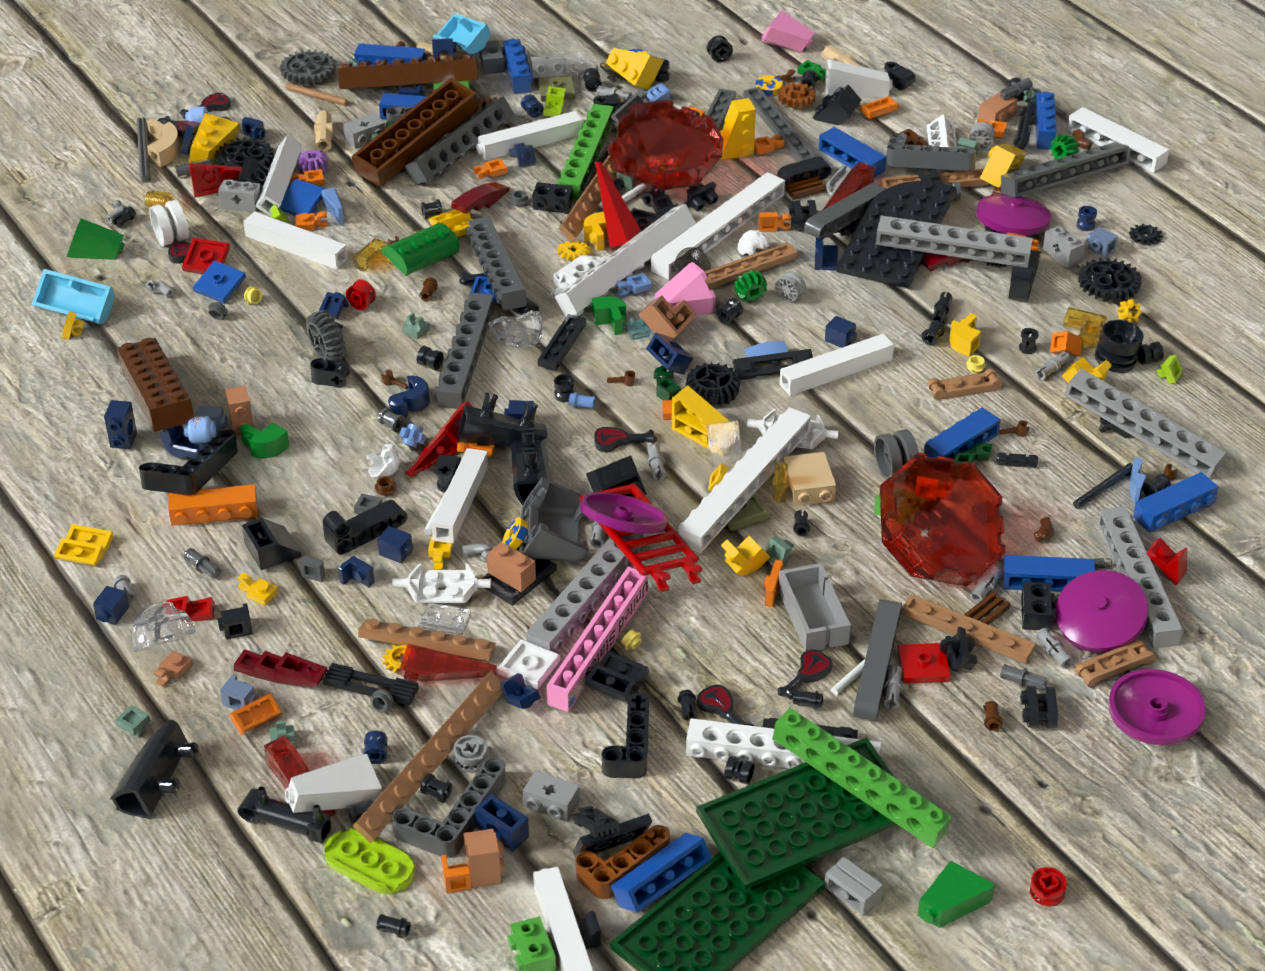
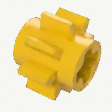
[1116,299,1142,322]

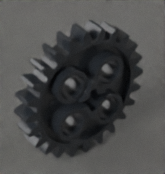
[215,137,274,168]
[1078,257,1142,302]

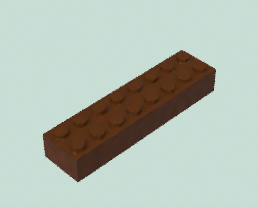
[338,54,479,89]
[352,78,478,187]
[116,338,195,432]

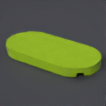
[324,829,415,894]

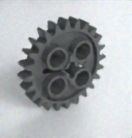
[280,49,336,86]

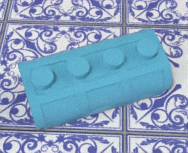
[433,13,490,54]
[32,269,114,324]

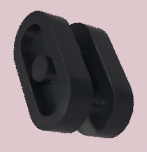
[789,200,817,230]
[1020,686,1058,728]

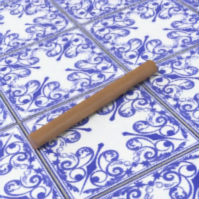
[285,83,348,106]

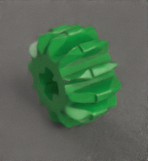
[1049,134,1080,160]
[734,270,768,303]

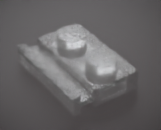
[565,51,598,79]
[707,420,743,467]
[418,602,472,635]

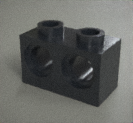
[532,182,573,214]
[1021,582,1056,630]

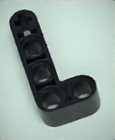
[1008,250,1041,302]
[323,500,408,555]
[601,693,649,778]

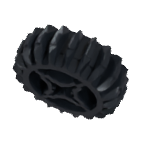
[685,362,740,407]

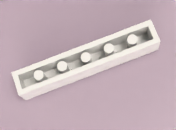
[1068,107,1169,173]

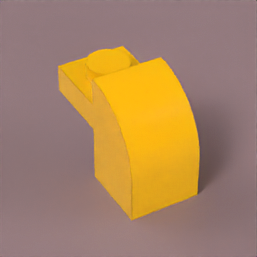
[584,212,608,251]
[949,313,981,357]
[1062,357,1112,383]
[721,536,771,576]

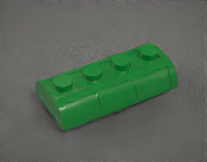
[381,222,460,276]

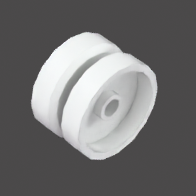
[149,200,189,246]

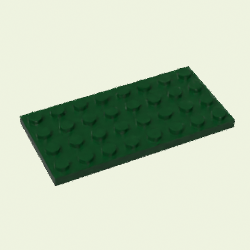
[696,737,897,890]
[610,852,825,971]

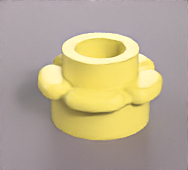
[244,286,262,305]
[966,355,986,373]
[621,629,642,650]

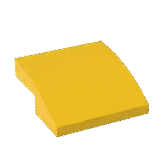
[429,210,472,238]
[54,524,114,566]

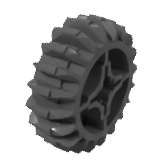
[305,310,346,361]

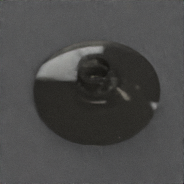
[600,63,628,82]
[675,247,711,274]

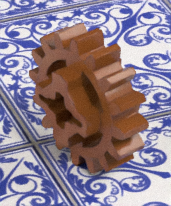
[778,82,816,109]

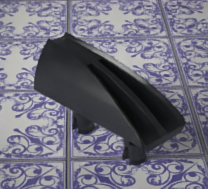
[458,392,548,447]
[511,428,551,505]
[110,719,199,819]

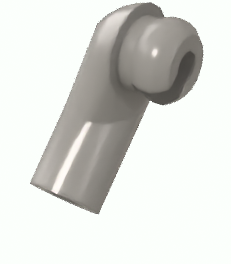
[106,200,125,223]
[146,280,175,298]
[462,543,493,560]

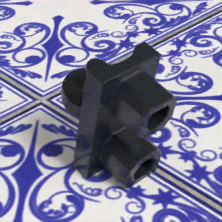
[684,181,719,212]
[939,626,977,672]

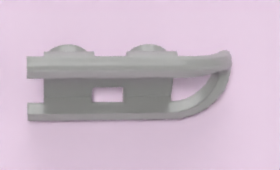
[827,165,859,199]

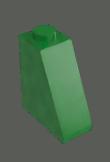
[67,218,125,260]
[917,860,995,928]

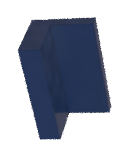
[814,238,838,271]

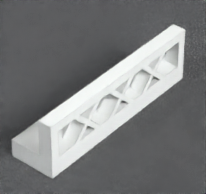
[927,114,957,148]

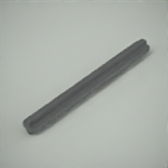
[137,117,150,182]

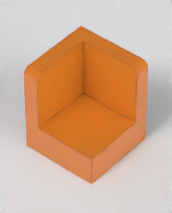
[1050,331,1083,357]
[441,854,471,894]

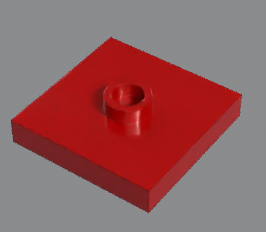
[182,237,230,274]
[897,643,950,684]

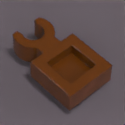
[900,129,927,146]

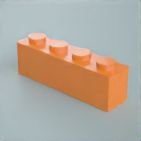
[168,484,258,526]

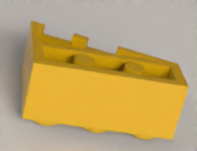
[606,48,664,90]
[672,386,736,455]

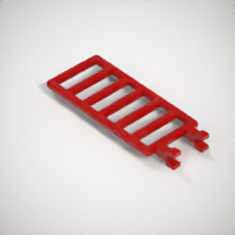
[580,484,702,592]

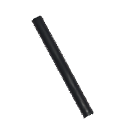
[1073,463,1133,509]

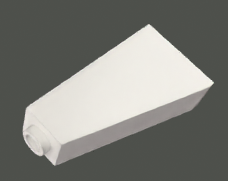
[825,60,892,98]
[285,754,382,813]

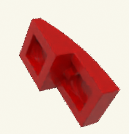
[164,595,215,622]

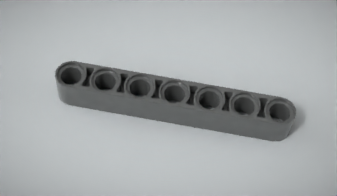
[804,183,887,240]
[853,599,902,721]

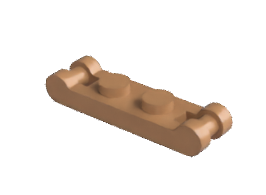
[927,368,1003,400]
[1074,640,1156,688]

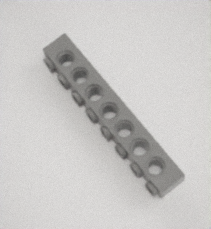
[876,216,1033,268]
[1064,368,1226,479]
[1098,506,1184,648]
[526,533,645,653]

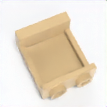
[782,452,836,506]

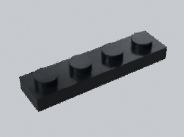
[538,314,586,371]

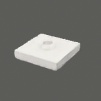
[497,639,561,690]

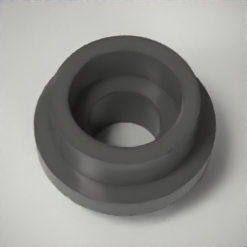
[510,190,529,207]
[208,302,228,320]
[371,689,394,712]

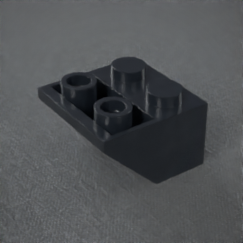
[812,84,861,125]
[586,455,647,497]
[242,518,302,570]

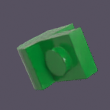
[592,296,626,335]
[240,423,290,458]

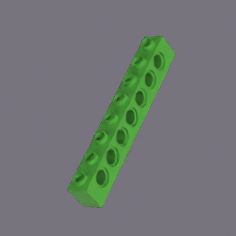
[557,104,614,200]
[772,708,952,849]

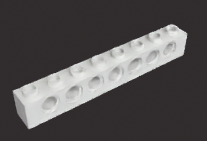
[686,719,881,769]

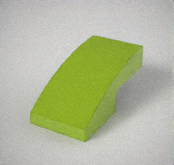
[543,86,566,117]

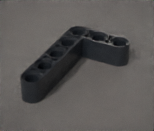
[139,430,238,495]

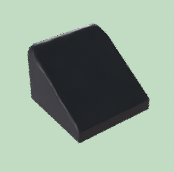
[578,911,601,949]

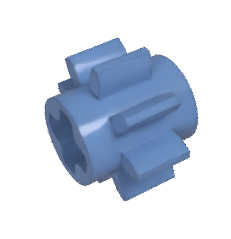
[399,423,427,448]

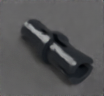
[931,292,952,323]

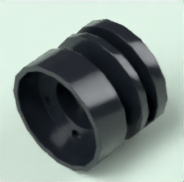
[1094,319,1144,372]

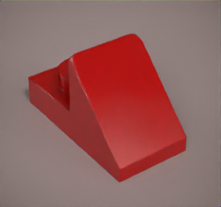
[1146,537,1188,586]

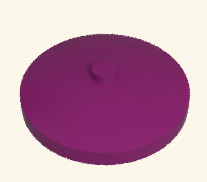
[976,194,1051,236]
[580,492,668,534]
[1055,570,1148,653]
[1108,669,1206,745]

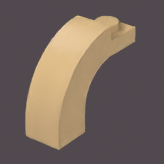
[147,118,180,168]

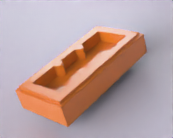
[860,96,899,119]
[764,560,784,607]
[229,693,283,735]

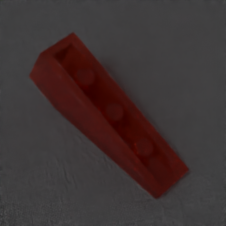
[823,162,875,210]
[400,643,498,682]
[264,735,336,817]

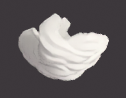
[737,230,770,256]
[367,443,400,478]

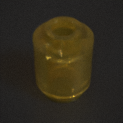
[145,190,174,208]

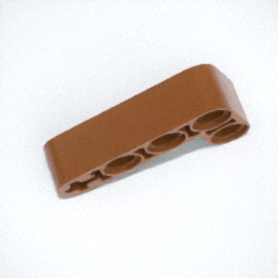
[575,825,670,899]

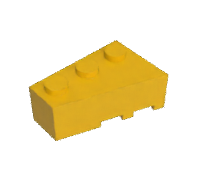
[714,98,756,161]
[189,113,240,163]
[980,143,1027,188]

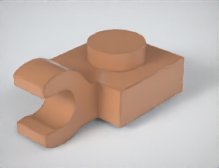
[154,651,193,687]

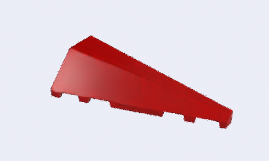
[595,162,642,251]
[405,401,473,477]

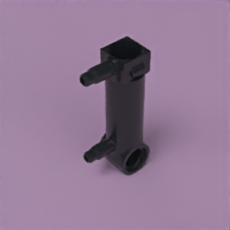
[237,786,332,844]

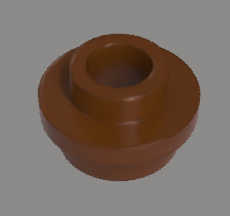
[375,476,396,496]

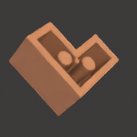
[638,295,696,338]
[463,829,505,888]

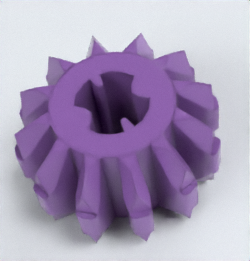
[298,149,329,174]

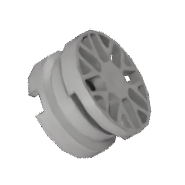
[969,122,995,150]
[775,271,806,302]
[453,735,488,773]

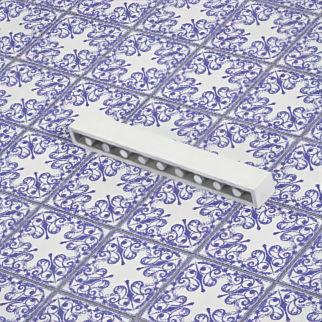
[651,172,785,280]
[555,204,696,317]
[677,407,811,553]

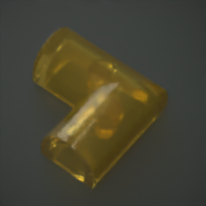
[352,238,395,271]
[1063,307,1107,349]

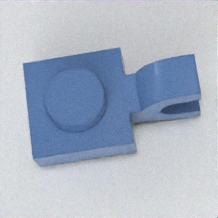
[616,273,652,298]

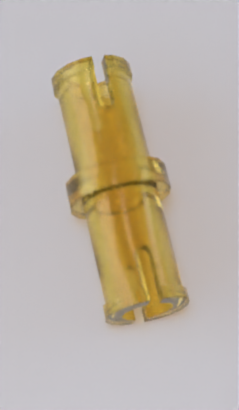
[772,462,789,503]

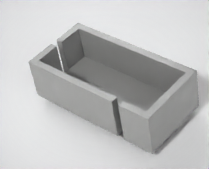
[778,563,851,651]

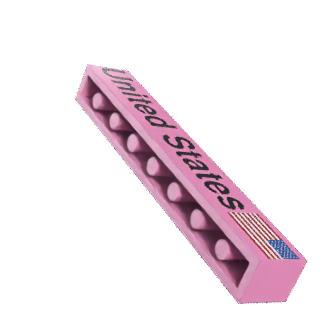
[547,567,648,712]

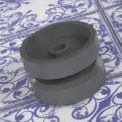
[874,429,920,480]

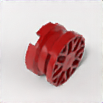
[345,279,376,310]
[1030,867,1067,907]

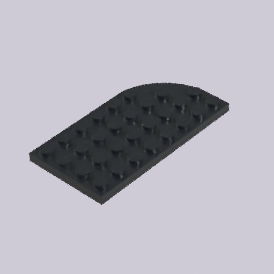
[836,181,957,289]

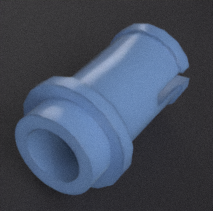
[569,392,595,410]

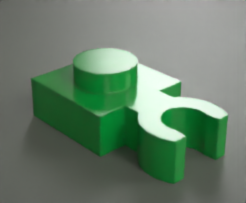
[797,60,826,81]

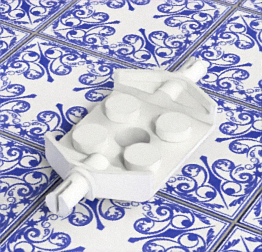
[551,253,610,299]
[747,409,839,449]
[392,564,491,603]

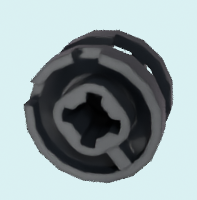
[706,35,733,63]

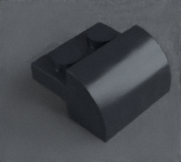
[584,651,649,704]

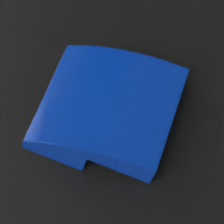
[279,179,326,216]

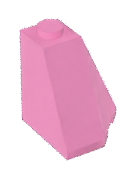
[761,10,815,52]
[655,262,716,315]

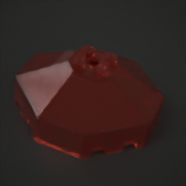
[607,100,724,190]
[880,452,1006,586]

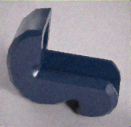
[388,375,430,417]
[161,425,206,459]

